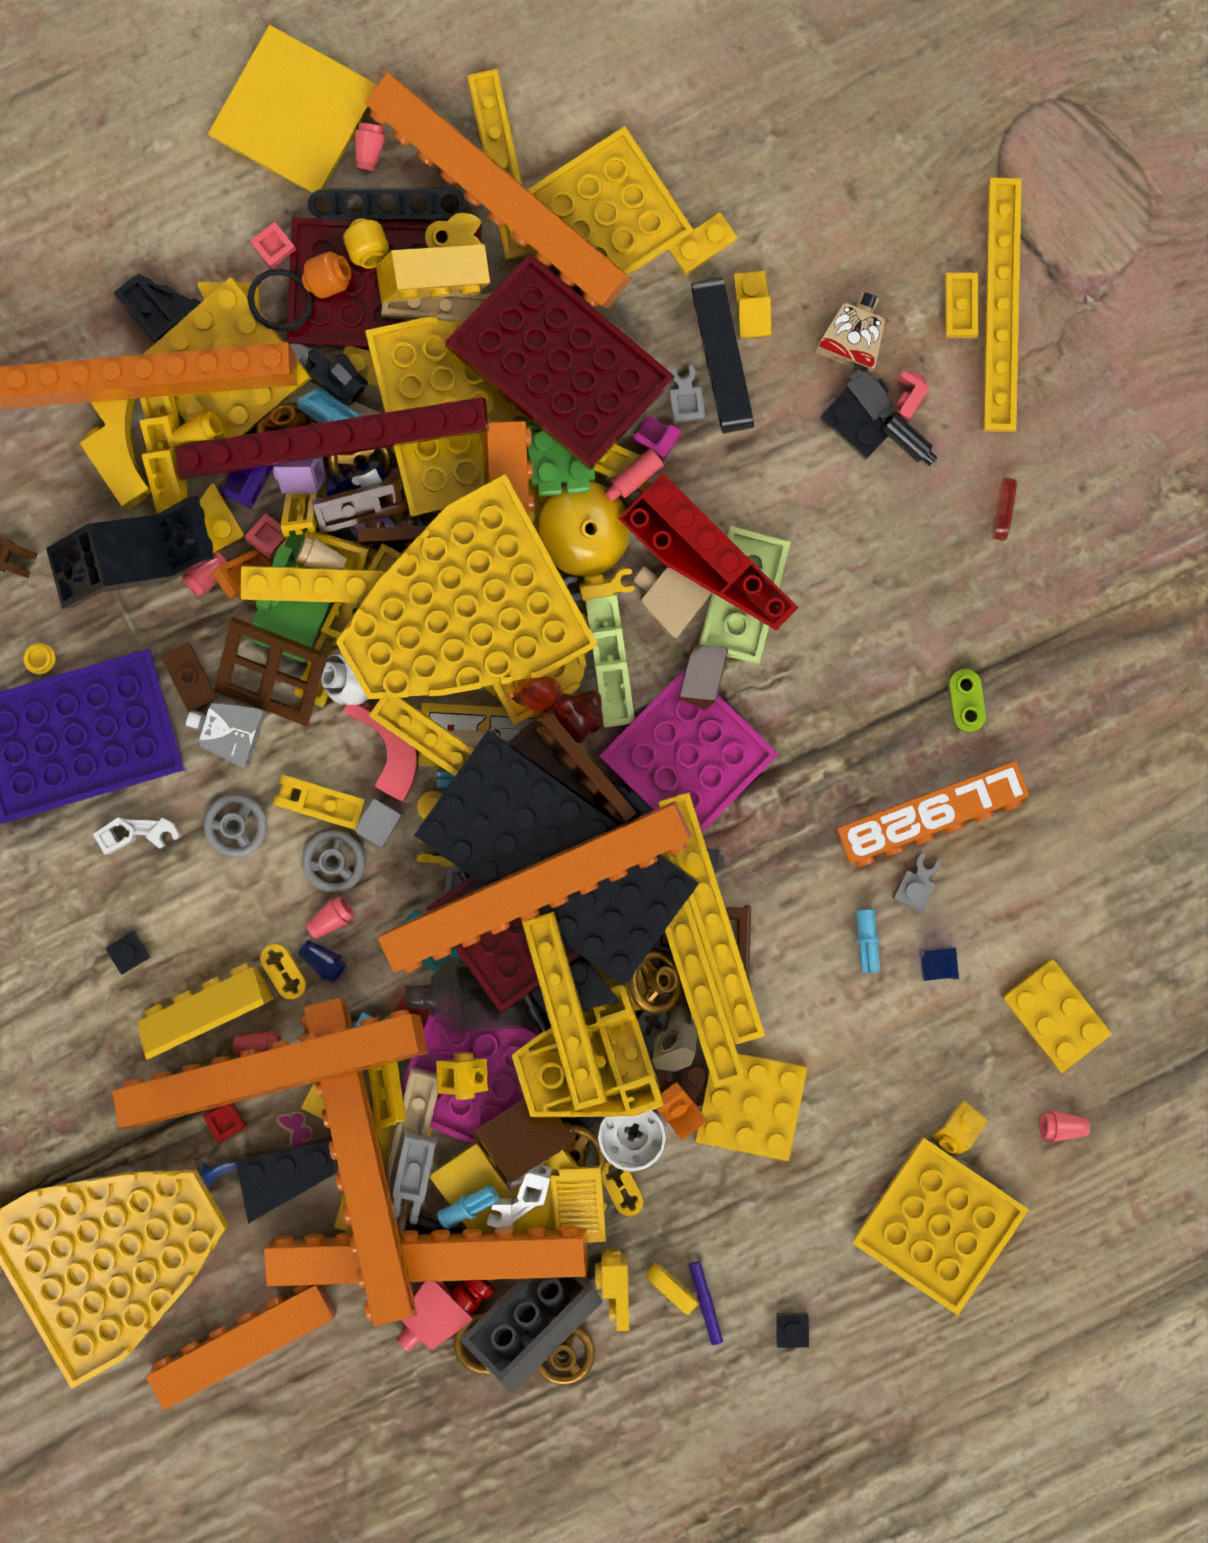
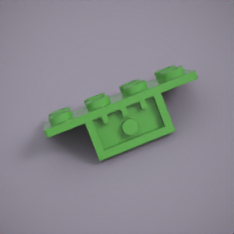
[246,528,331,662]

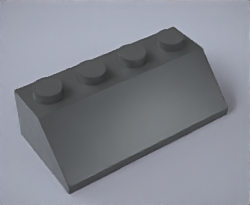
[460,1277,603,1395]

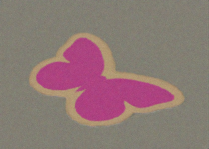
[276,1111,313,1145]

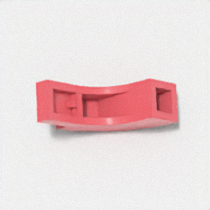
[343,702,418,802]

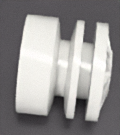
[598,1109,668,1171]

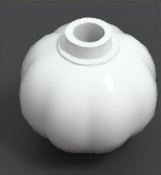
[321,648,368,705]

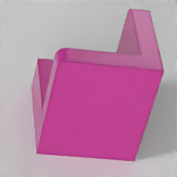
[632,416,682,462]

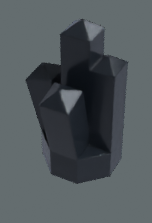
[308,349,368,407]

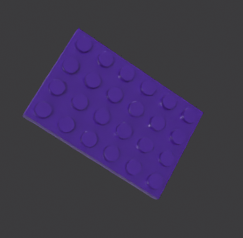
[0,648,186,824]

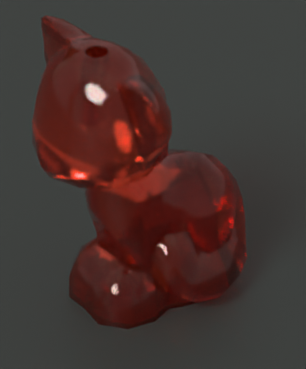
[510,675,603,744]

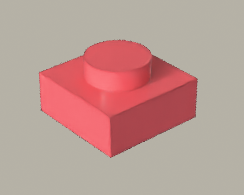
[245,513,287,559]

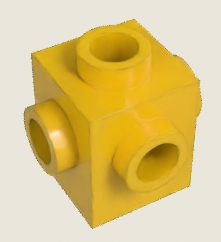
[436,1052,488,1099]

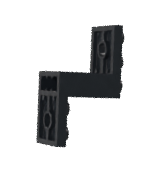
[46,496,214,609]

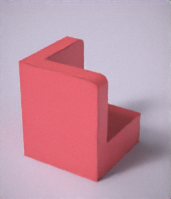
[250,222,296,269]

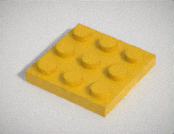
[695,1052,808,1161]

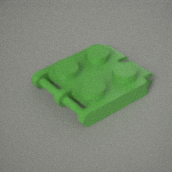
[526,421,595,497]

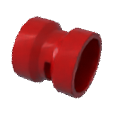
[450,1280,495,1314]

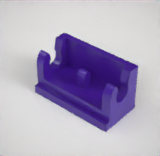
[220,465,274,510]

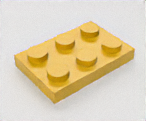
[1002,958,1112,1073]

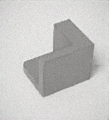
[355,798,404,848]

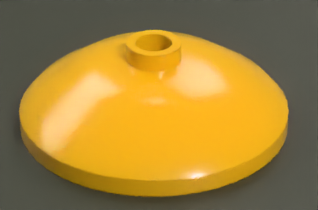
[537,481,630,577]

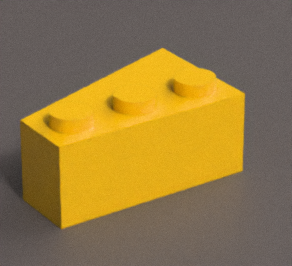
[376,244,490,304]

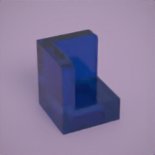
[919,945,959,981]

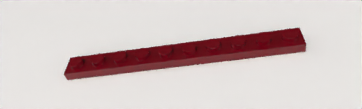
[175,397,489,479]

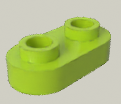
[948,669,986,732]

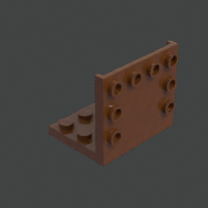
[507,712,636,821]

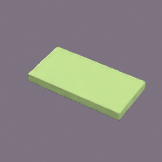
[699,526,791,665]

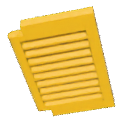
[550,1166,607,1243]

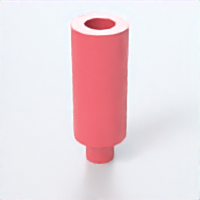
[604,449,664,502]

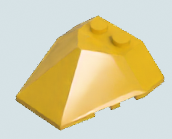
[512,984,664,1117]

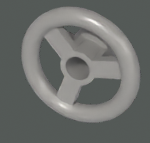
[204,794,267,857]
[302,830,365,893]

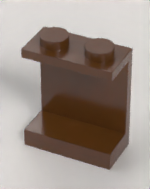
[474,1098,576,1192]

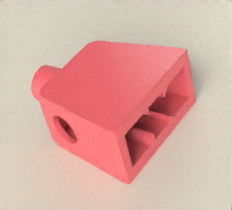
[396,1281,474,1352]

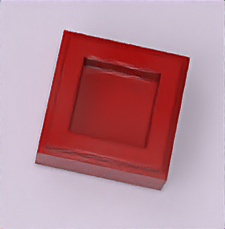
[202,1103,247,1143]

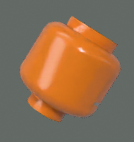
[302,251,351,299]

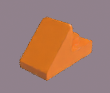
[212,549,272,600]
[657,1082,707,1140]

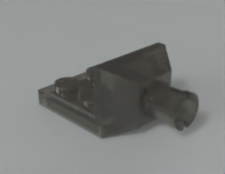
[404,957,522,1033]

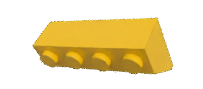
[137,963,274,1060]

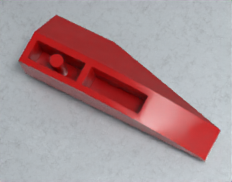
[618,473,799,631]

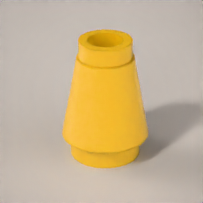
[172,411,222,446]

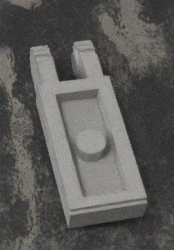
[392,1132,437,1224]

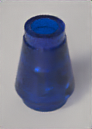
[298,940,347,984]

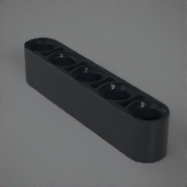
[308,187,465,219]
[691,277,754,434]

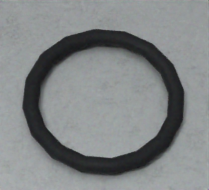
[247,268,314,331]

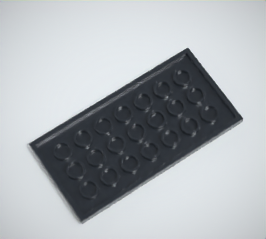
[414,730,700,986]

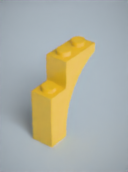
[80,399,152,510]

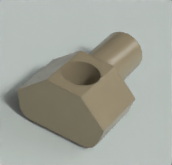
[652,1005,697,1072]

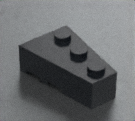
[236,1137,339,1224]

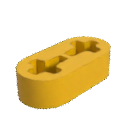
[260,943,307,1000]
[602,1160,644,1217]
[645,1262,699,1315]

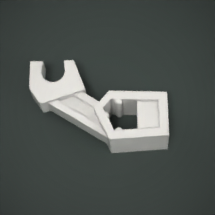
[93,817,182,855]
[486,1164,552,1228]

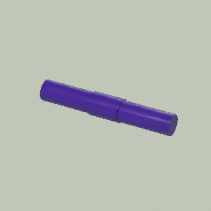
[688,1261,723,1345]

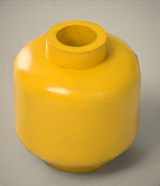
[343,218,389,269]

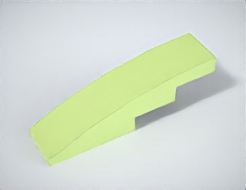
[585,593,635,728]

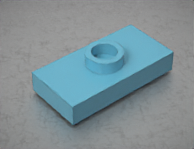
[297,387,361,423]

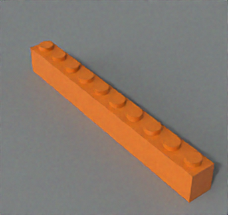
[364,72,632,309]
[0,343,298,410]
[377,801,692,974]
[301,998,418,1327]
[112,1010,428,1129]
[264,1225,589,1286]

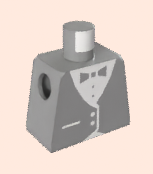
[185,703,266,768]

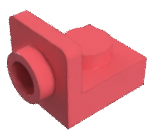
[895,371,930,422]

